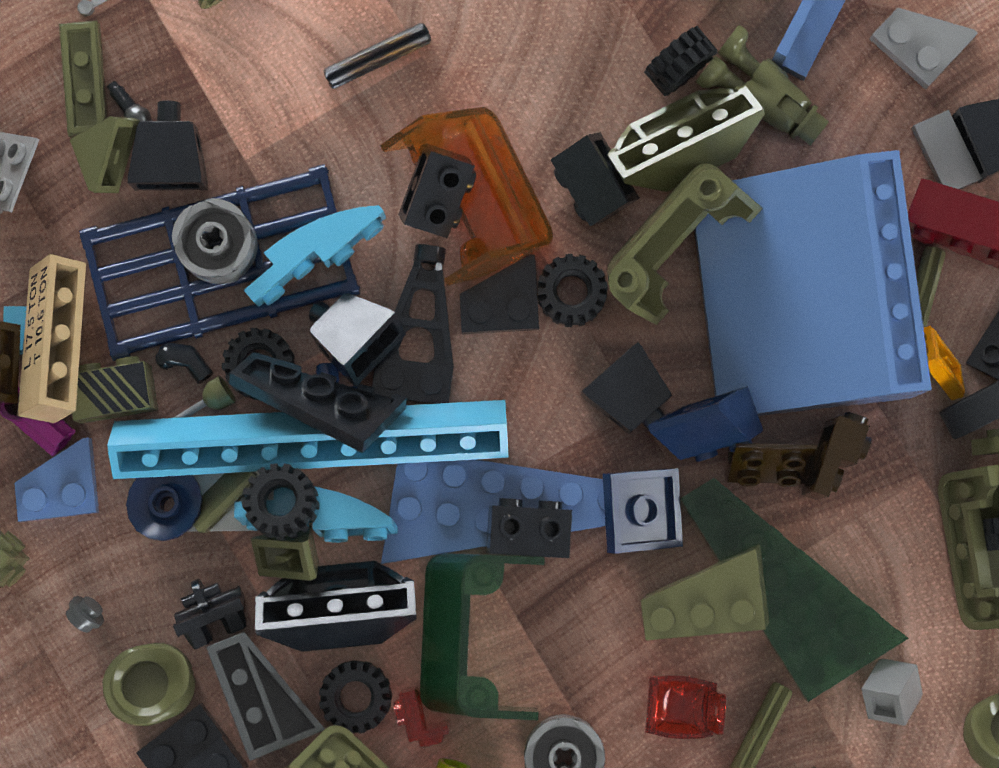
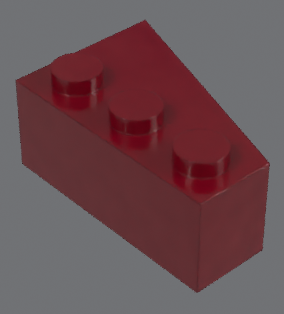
[908,178,999,269]

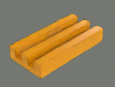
[923,326,965,401]

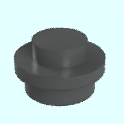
[66,596,104,633]

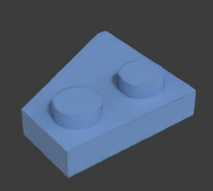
[14,437,99,522]

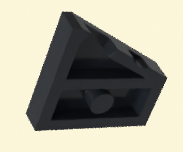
[460,254,539,334]

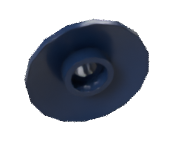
[126,475,203,541]

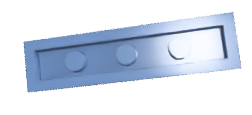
[772,0,845,81]

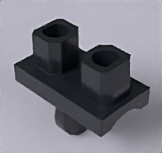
[173,578,247,650]

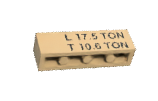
[18,254,86,423]

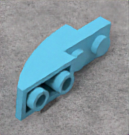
[244,205,386,307]
[234,487,398,543]

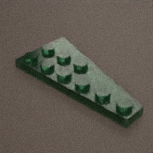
[680,478,909,702]

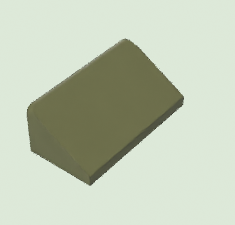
[193,472,259,533]

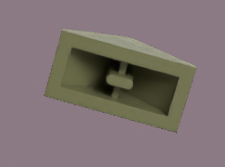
[70,116,140,193]
[251,525,319,581]

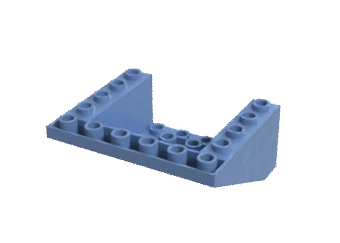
[694,150,932,416]

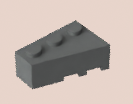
[206,632,325,761]

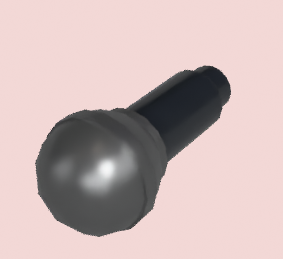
[107,81,152,122]

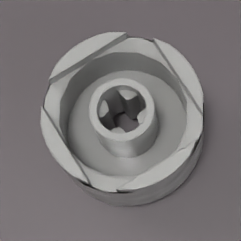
[172,198,258,284]
[524,714,605,768]

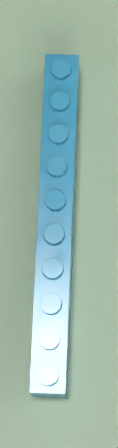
[107,400,509,479]

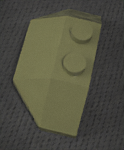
[607,86,765,192]

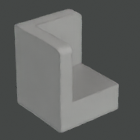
[861,659,923,726]

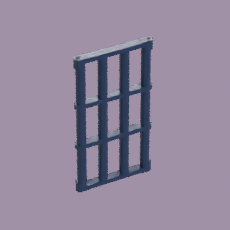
[79,164,360,361]

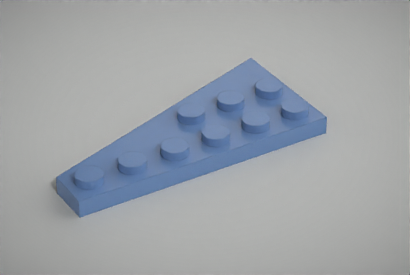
[381,460,606,564]

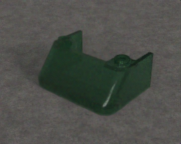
[420,553,545,720]

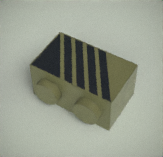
[72,356,158,424]

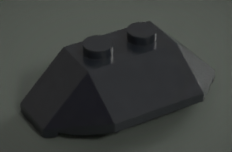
[255,561,417,652]

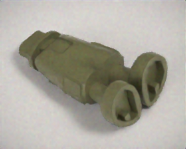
[695,25,829,146]

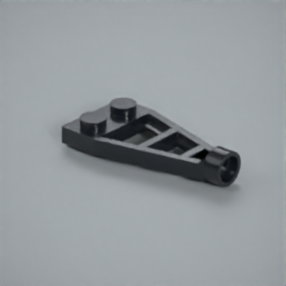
[372,244,454,404]

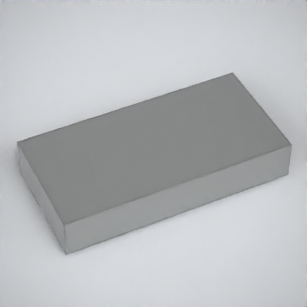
[911,110,982,190]

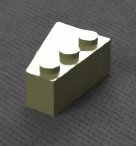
[641,543,769,640]

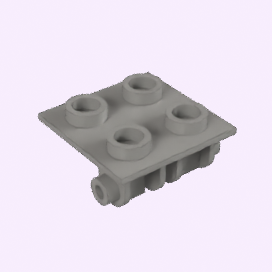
[0,132,40,214]

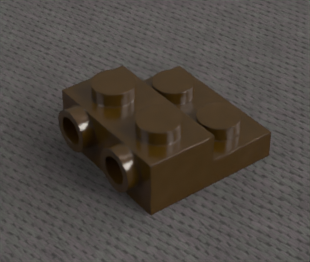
[801,412,872,500]

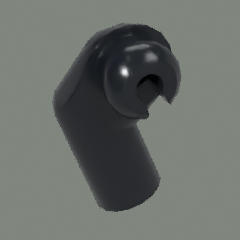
[155,342,213,384]

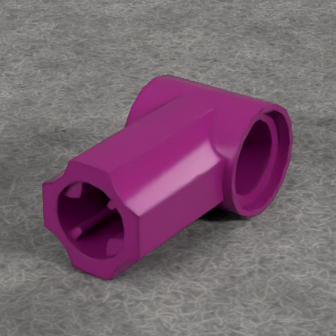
[0,387,76,456]

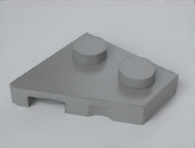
[869,8,978,90]

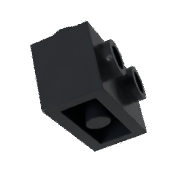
[551,132,640,226]
[398,143,476,238]
[486,498,572,558]

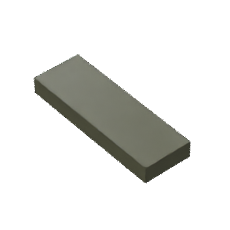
[59,20,107,139]

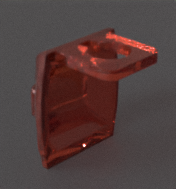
[645,675,726,739]

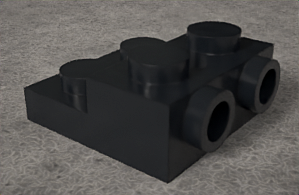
[136,703,249,768]

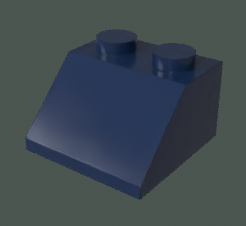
[648,386,764,462]

